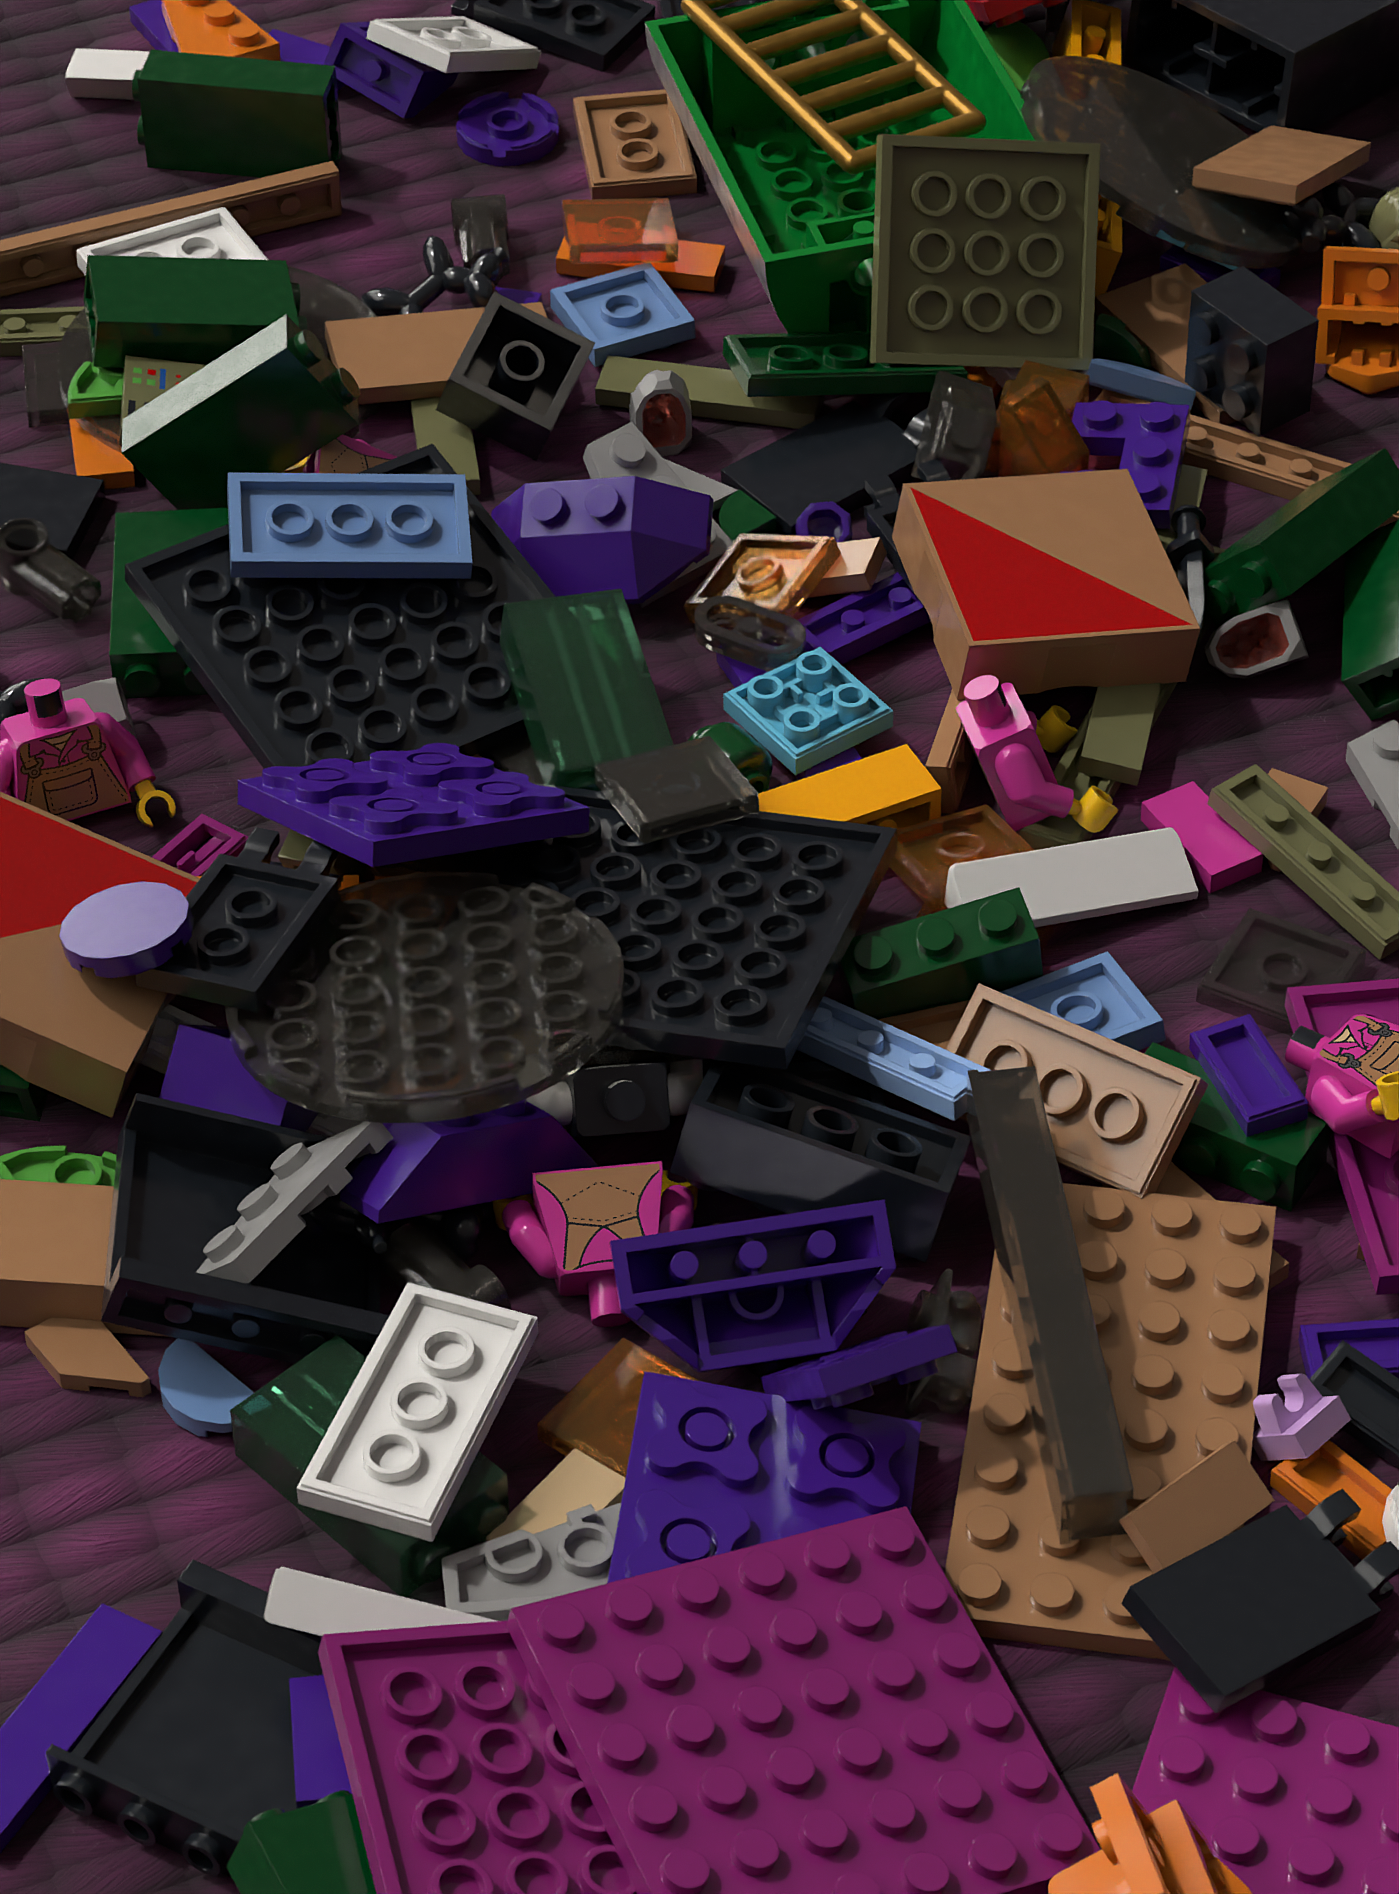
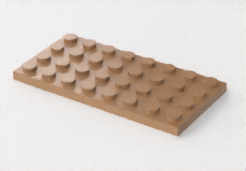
[945,1177,1276,1660]

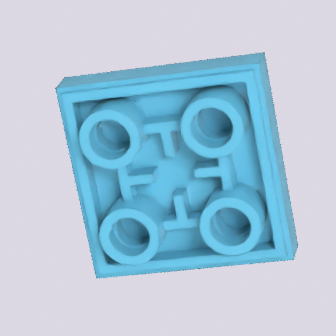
[723,647,893,775]

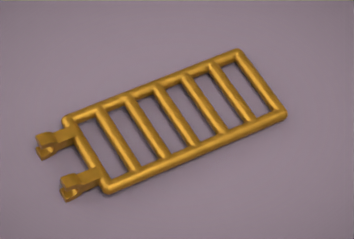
[681,0,986,175]

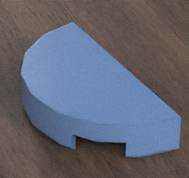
[1085,358,1197,410]
[158,1338,274,1437]

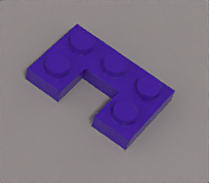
[1060,400,1190,529]
[760,1324,958,1410]

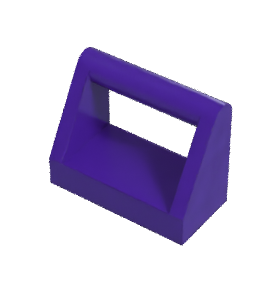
[323,21,458,118]

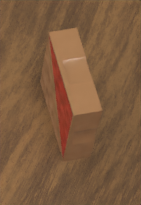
[892,469,1201,700]
[0,792,200,1118]

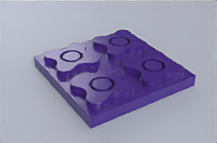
[238,743,590,867]
[607,1371,922,1583]

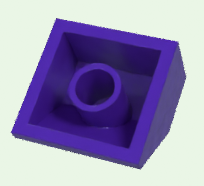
[159,1024,347,1132]

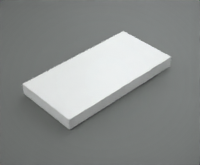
[297,1282,538,1542]

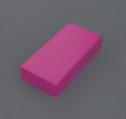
[1141,781,1263,893]

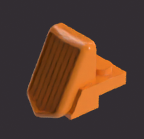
[1315,246,1399,395]
[1048,1773,1253,1894]

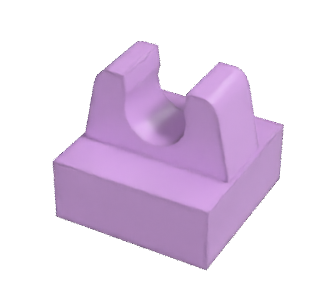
[1252,1374,1351,1461]

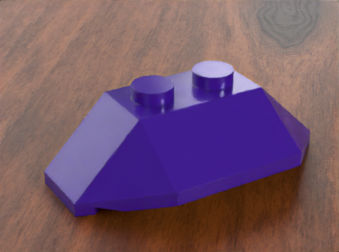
[491,476,714,608]
[340,1089,599,1224]
[609,1199,896,1373]

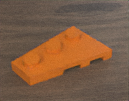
[162,0,281,61]

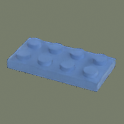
[227,473,473,579]

